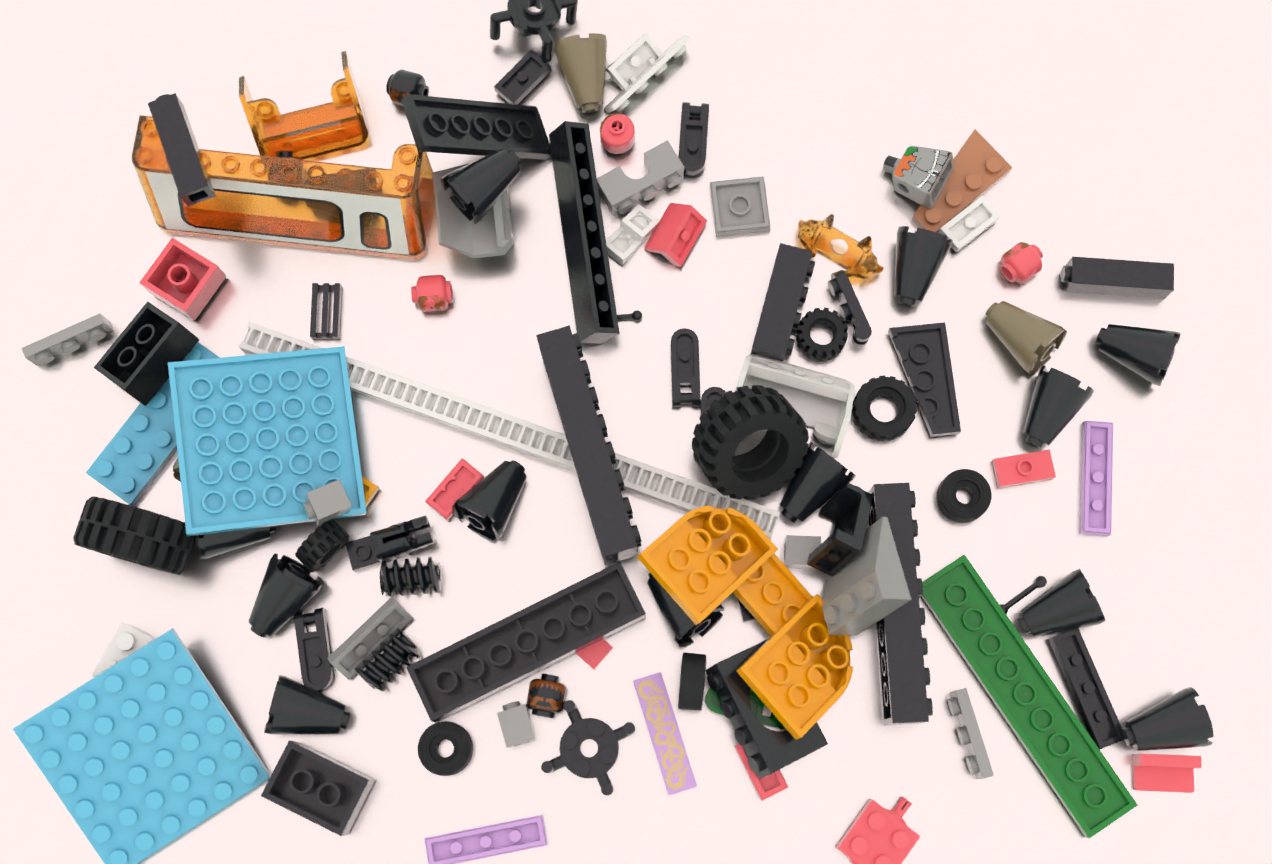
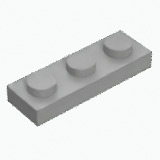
[21,313,114,365]
[327,597,413,680]
[948,688,994,779]

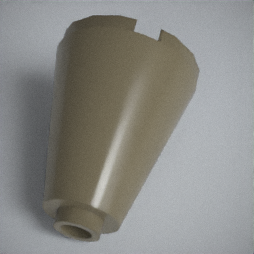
[554,33,608,113]
[985,301,1067,375]

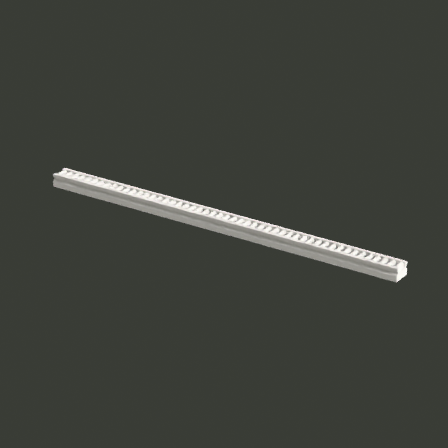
[238,322,780,539]

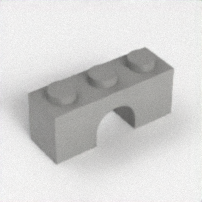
[597,140,684,215]

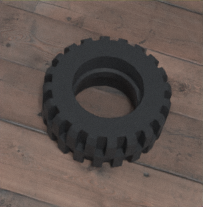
[692,385,809,500]
[73,496,197,575]

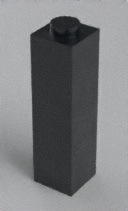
[148,93,216,206]
[1061,256,1174,299]

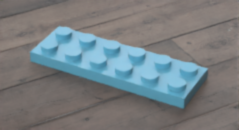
[86,342,220,506]

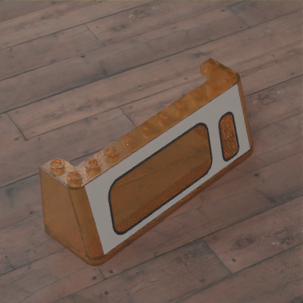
[131,115,435,260]

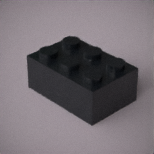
[93,301,200,406]
[261,740,375,836]

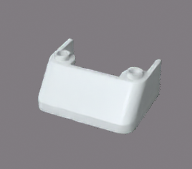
[735,354,855,459]

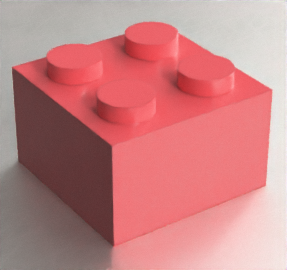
[139,237,227,321]

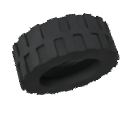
[852,375,917,441]

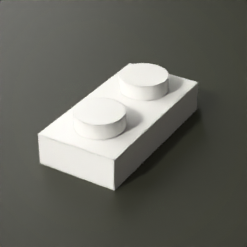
[939,196,1000,253]

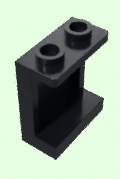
[807,483,873,577]

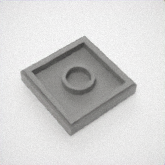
[709,176,771,237]

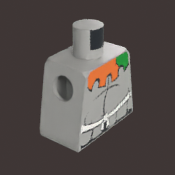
[883,145,954,209]

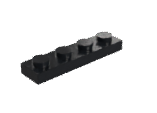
[1048,629,1124,749]

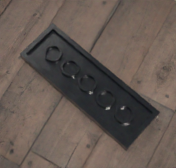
[401,94,552,160]

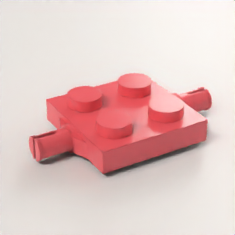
[835,796,921,864]

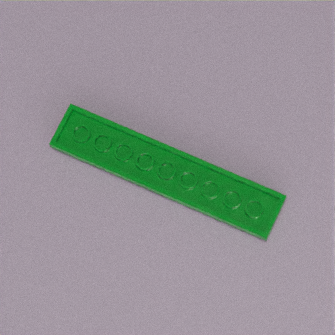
[921,554,1138,839]

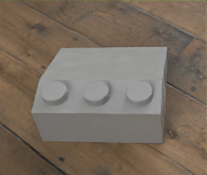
[822,517,911,635]

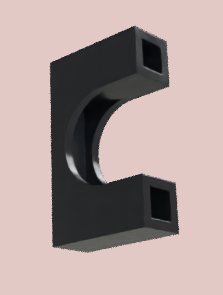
[706,639,828,779]

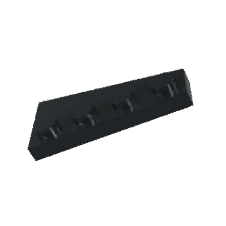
[888,322,961,437]

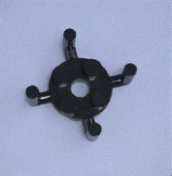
[490,0,578,63]
[541,700,635,796]

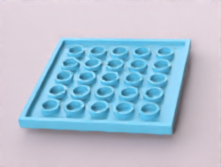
[168,346,367,536]
[13,628,271,864]

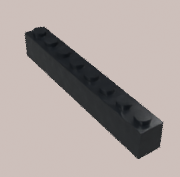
[549,121,620,344]

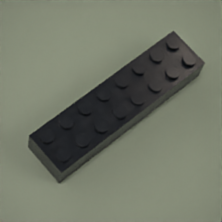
[536,325,642,565]
[868,482,933,726]
[406,561,646,723]

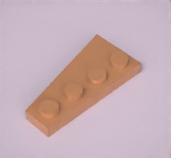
[912,129,1013,233]

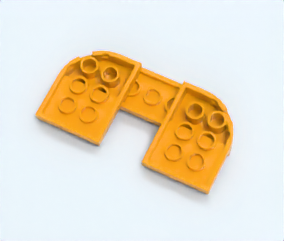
[637,506,853,740]

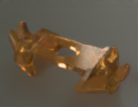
[798,214,884,279]

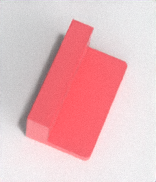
[644,203,707,267]
[1132,753,1202,793]

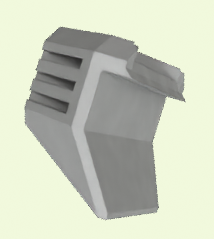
[432,164,513,258]

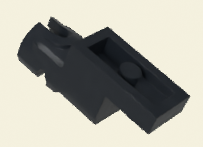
[345,515,435,572]

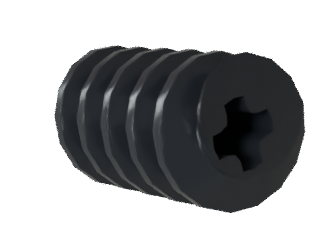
[380,557,442,597]
[354,627,421,692]

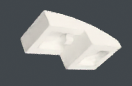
[606,204,660,265]

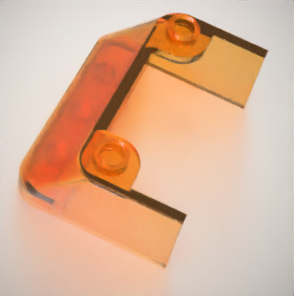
[239,51,368,164]

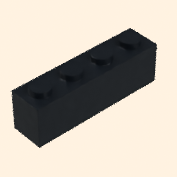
[750,243,815,362]

